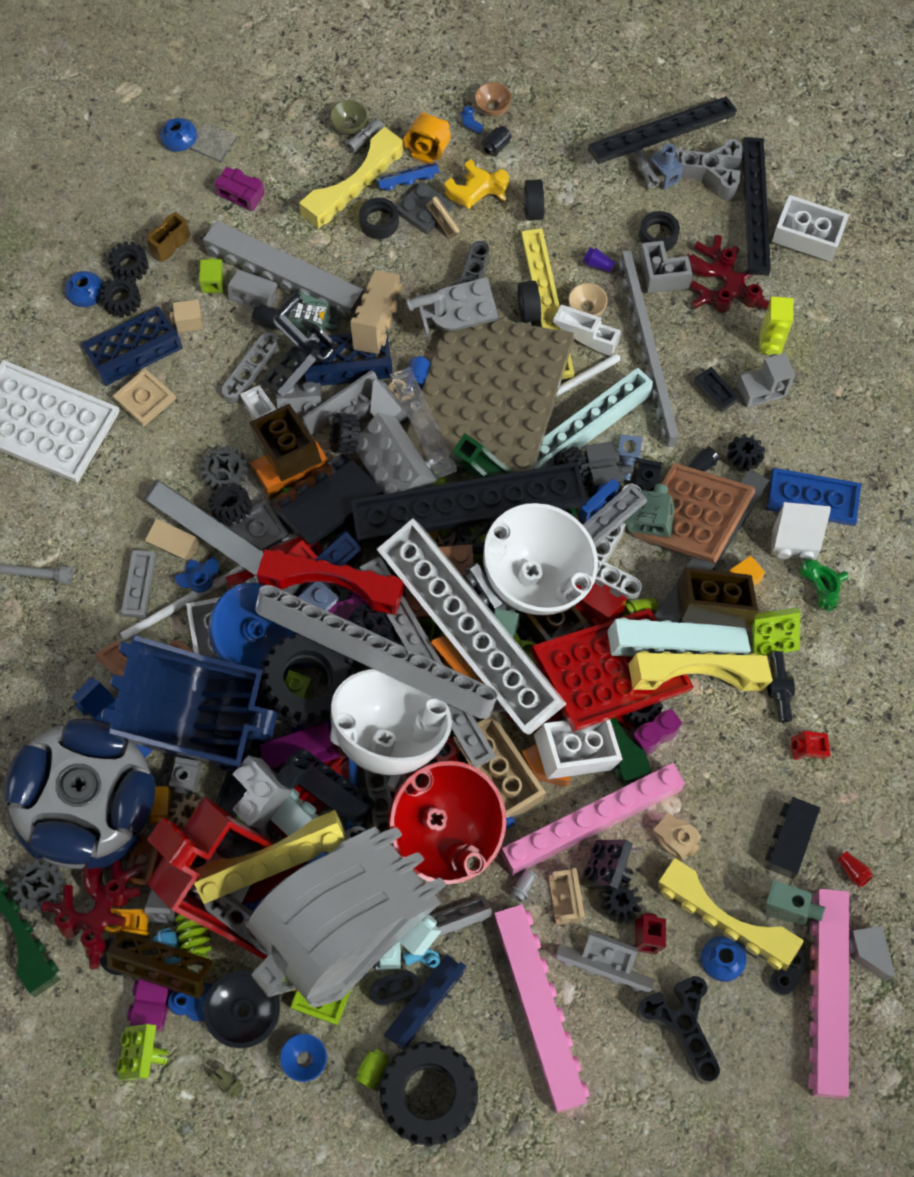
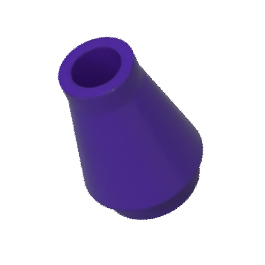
[582,247,615,273]

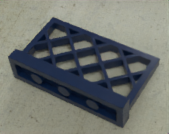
[81,306,183,386]
[305,331,393,386]

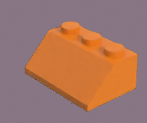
[249,438,328,500]
[431,635,484,684]

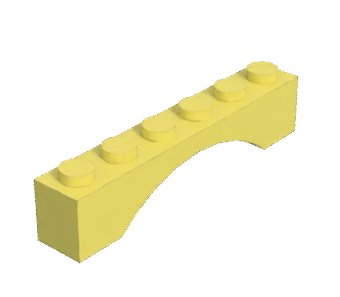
[299,127,403,229]
[628,651,773,691]
[194,810,346,904]
[658,858,804,971]

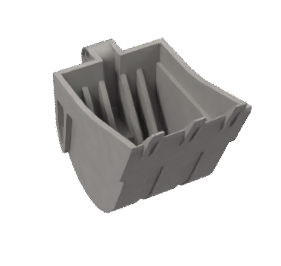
[245,827,446,1007]

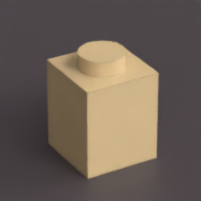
[170,299,204,332]

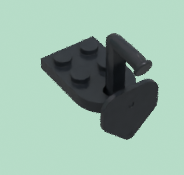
[261,291,337,397]

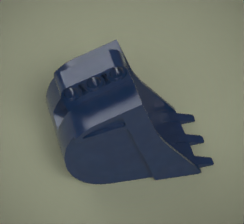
[101,635,278,771]

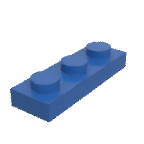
[375,162,440,191]

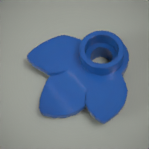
[175,557,219,593]
[168,971,212,1021]

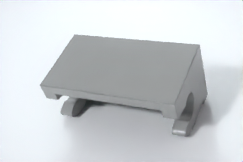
[228,270,277,309]

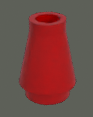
[837,851,874,888]

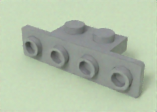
[302,370,377,435]
[555,931,654,993]

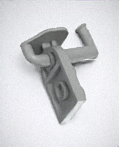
[406,277,498,338]

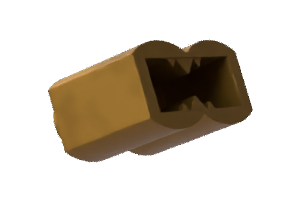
[147,212,190,262]

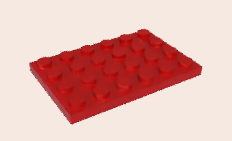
[530,608,694,732]

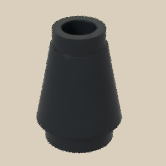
[687,446,719,472]

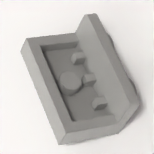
[276,382,321,417]

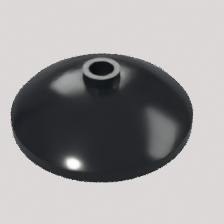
[203,970,280,1049]

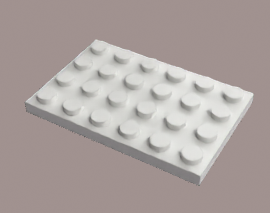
[0,360,120,483]

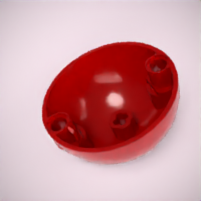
[388,761,506,884]

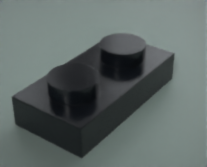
[693,367,739,413]

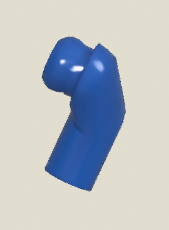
[461,106,484,134]

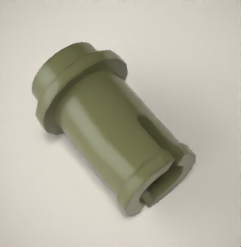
[211,1066,244,1099]

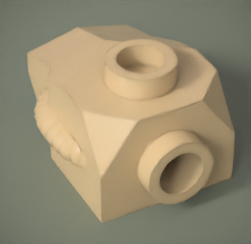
[652,813,702,862]

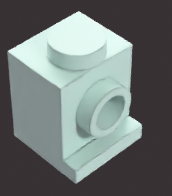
[376,942,401,970]

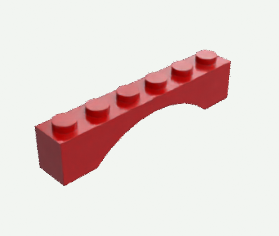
[256,550,404,616]

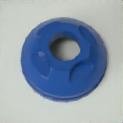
[160,118,198,152]
[65,271,103,307]
[701,936,746,982]
[280,1034,327,1082]

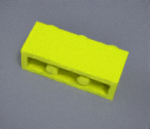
[759,296,794,355]

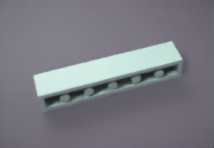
[607,618,750,657]

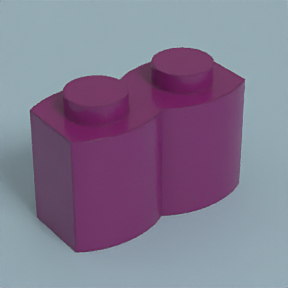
[632,709,682,755]
[127,979,172,1032]

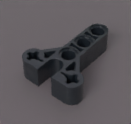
[637,976,720,1085]

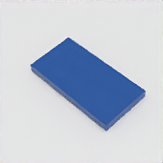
[766,468,861,526]

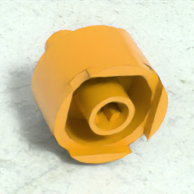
[403,112,451,163]

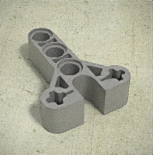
[658,139,742,200]

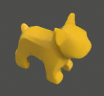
[444,159,510,209]

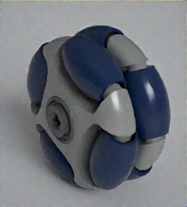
[3,719,156,869]

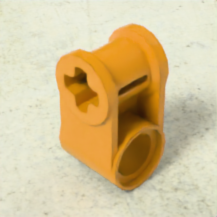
[104,909,149,938]

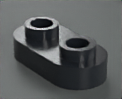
[216,832,262,859]
[769,949,808,996]
[370,971,419,1006]

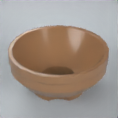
[475,82,512,116]

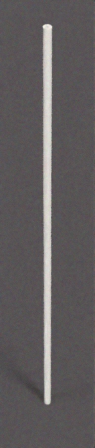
[120,353,621,641]

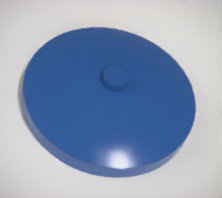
[208,583,296,669]

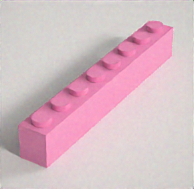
[501,763,685,876]
[808,889,849,1099]
[494,904,589,1114]

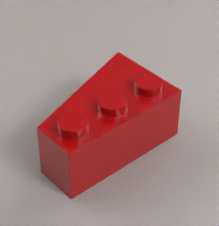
[574,583,627,627]

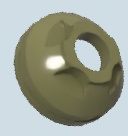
[330,100,368,134]

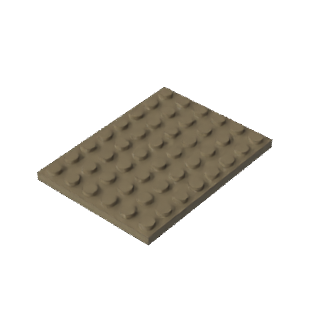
[407,320,574,472]

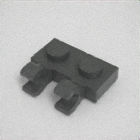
[462,563,503,609]

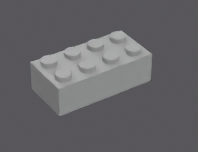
[356,412,437,494]

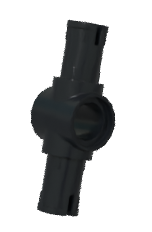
[767,651,795,723]

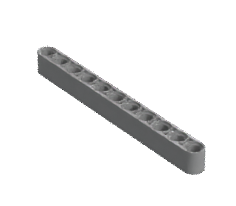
[255,585,497,719]

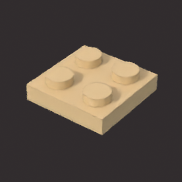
[113,369,176,427]

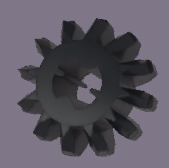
[727,433,765,472]
[600,882,643,924]

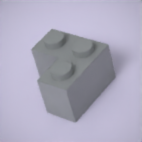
[640,241,692,293]
[737,353,795,408]
[232,756,293,828]

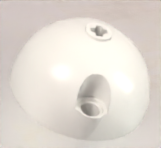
[483,503,598,615]
[330,669,452,775]

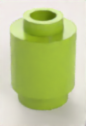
[355,1049,390,1090]

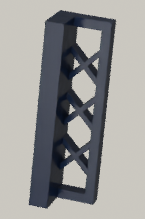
[294,529,362,597]
[384,954,467,1051]

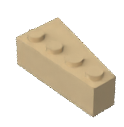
[350,270,403,354]

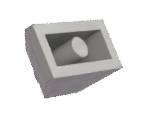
[370,379,411,424]
[144,889,178,924]
[849,926,895,981]

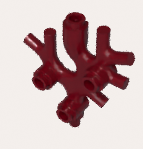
[686,235,769,313]
[41,860,143,969]

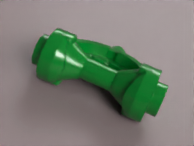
[798,558,849,612]

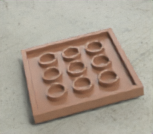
[633,463,755,564]

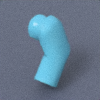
[403,948,440,968]

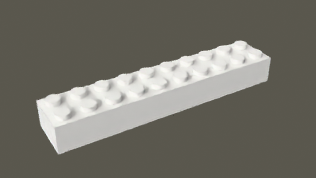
[377,519,567,735]

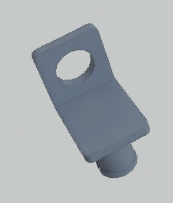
[651,144,683,190]
[618,434,642,482]

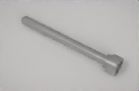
[0,564,73,585]

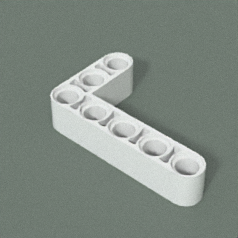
[594,484,642,600]

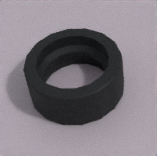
[524,179,544,221]
[359,197,399,239]
[639,211,680,252]
[517,280,541,323]

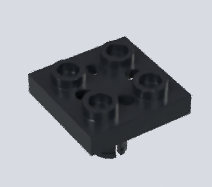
[580,839,634,890]

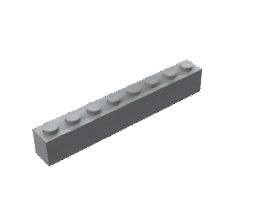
[203,220,364,320]

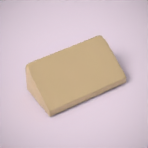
[426,196,461,239]

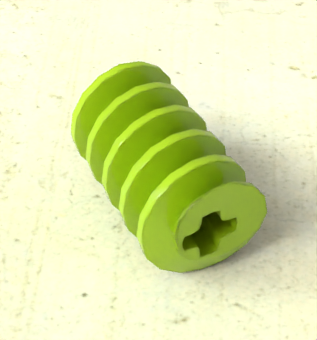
[175,913,212,959]

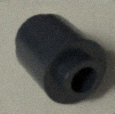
[482,126,512,156]
[252,304,279,330]

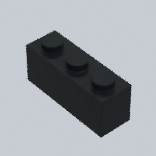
[764,797,821,879]

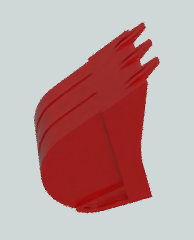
[147,796,308,960]

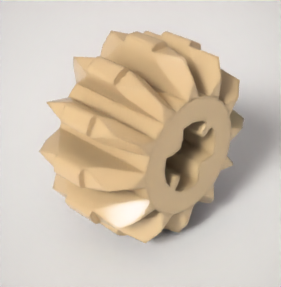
[169,794,202,828]

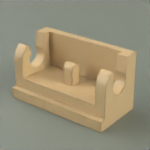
[145,519,201,560]
[548,868,585,925]

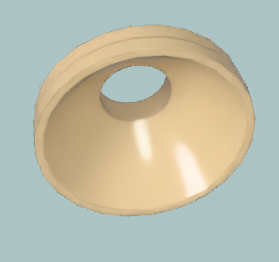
[568,283,608,317]

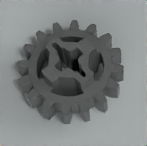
[200,445,249,491]
[11,859,67,914]

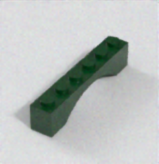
[448,433,579,517]
[610,718,652,787]
[0,878,61,998]

